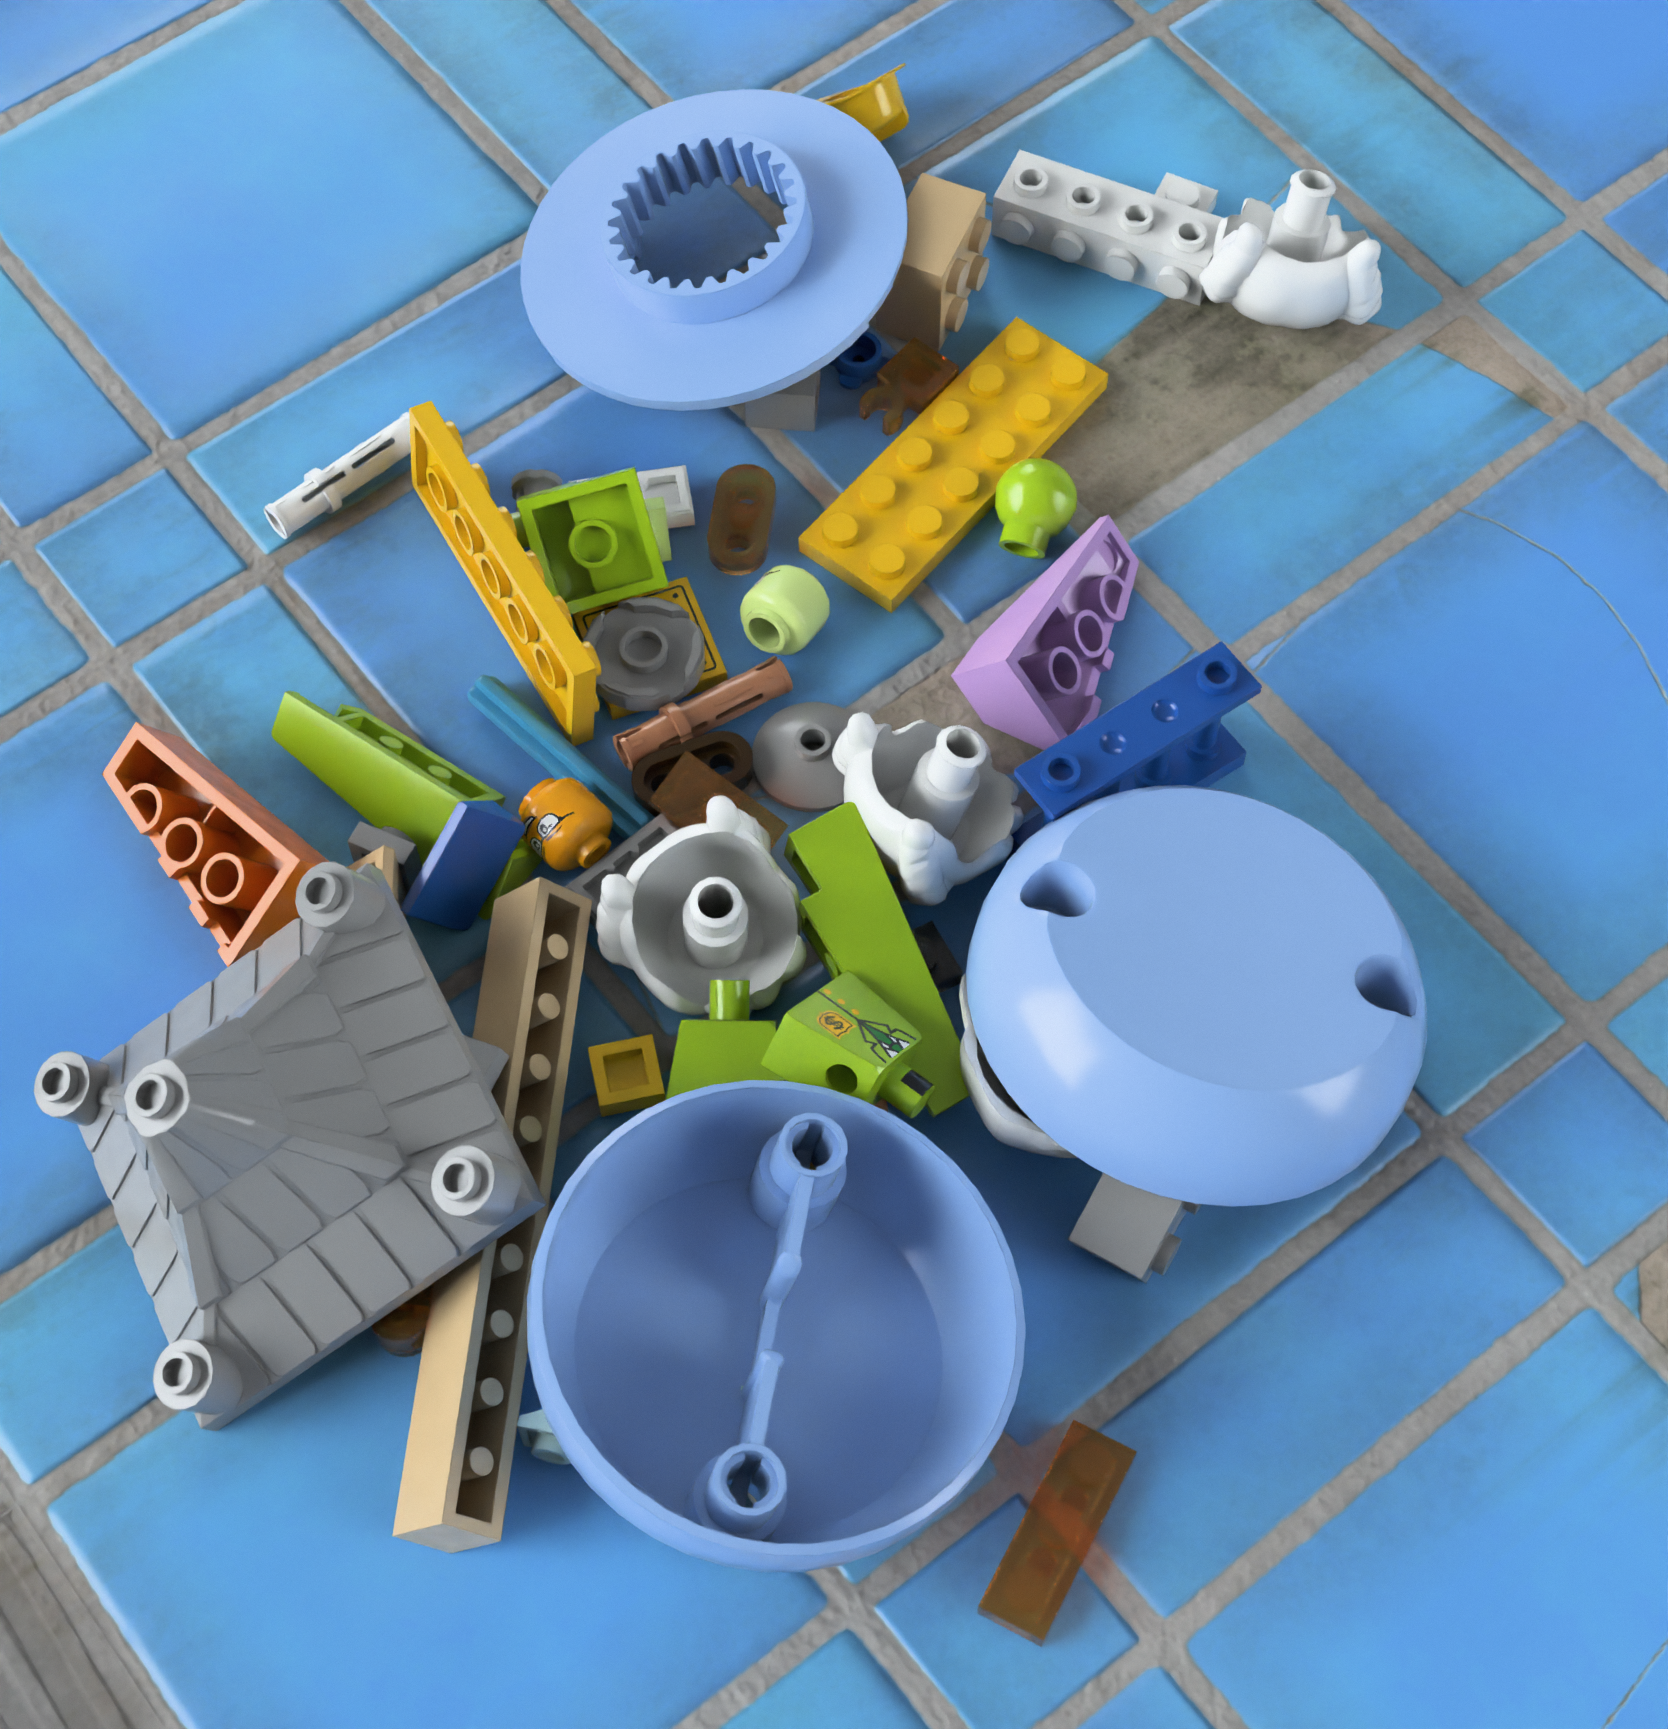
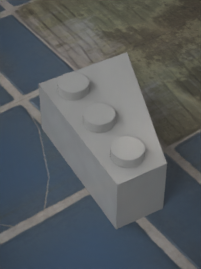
[1068,1173,1202,1284]

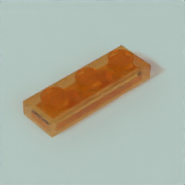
[977,1419,1137,1647]

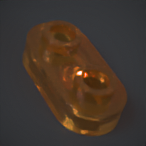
[707,464,776,575]

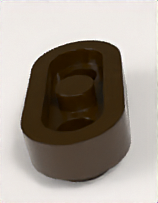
[631,731,754,818]

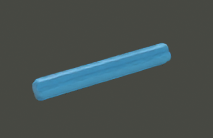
[467,674,655,840]

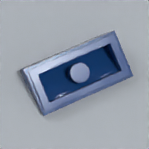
[401,800,525,930]

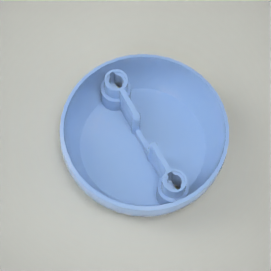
[966,785,1427,1207]
[527,1080,1026,1572]

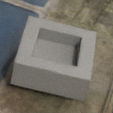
[347,821,422,893]

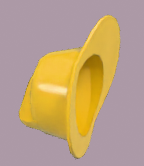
[817,62,909,142]

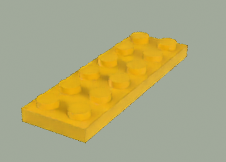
[798,317,1108,613]
[409,401,601,746]

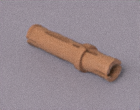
[613,656,793,772]

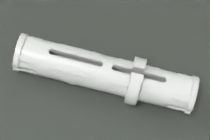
[264,412,411,539]

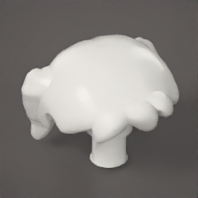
[1199,169,1383,329]
[832,712,1024,906]
[596,795,807,1015]

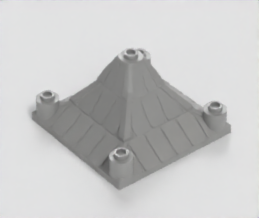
[34,861,547,1431]

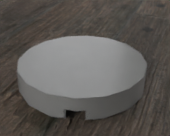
[583,597,705,711]

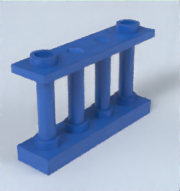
[1011,641,1262,853]

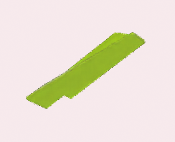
[271,691,543,920]
[784,802,970,1118]

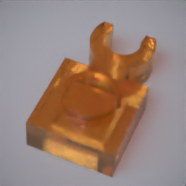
[859,337,959,436]

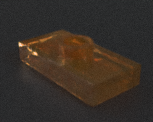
[647,750,789,849]

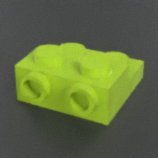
[511,466,669,614]

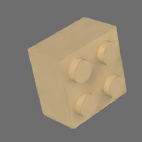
[876,173,992,351]

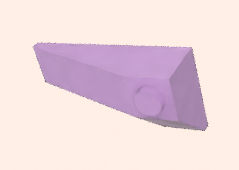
[951,515,1139,750]

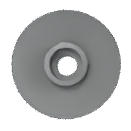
[752,702,854,812]

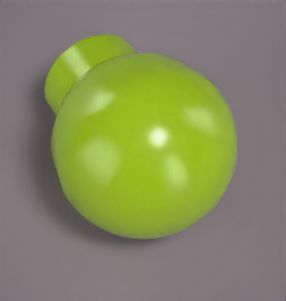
[995,458,1077,559]

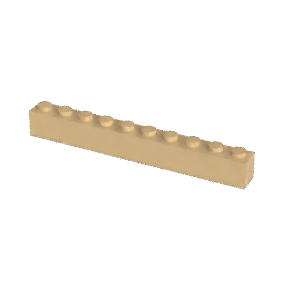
[392,876,592,1553]

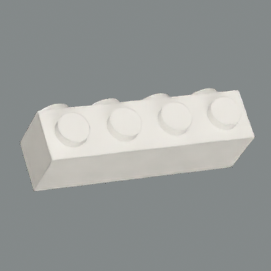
[991,150,1224,306]

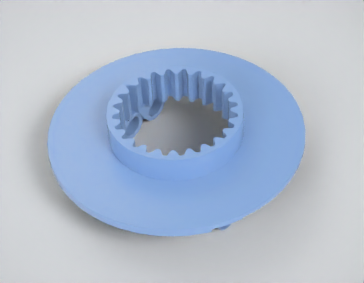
[521,89,909,411]

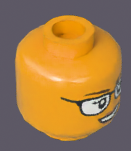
[519,777,613,872]

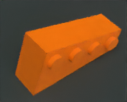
[102,722,330,967]

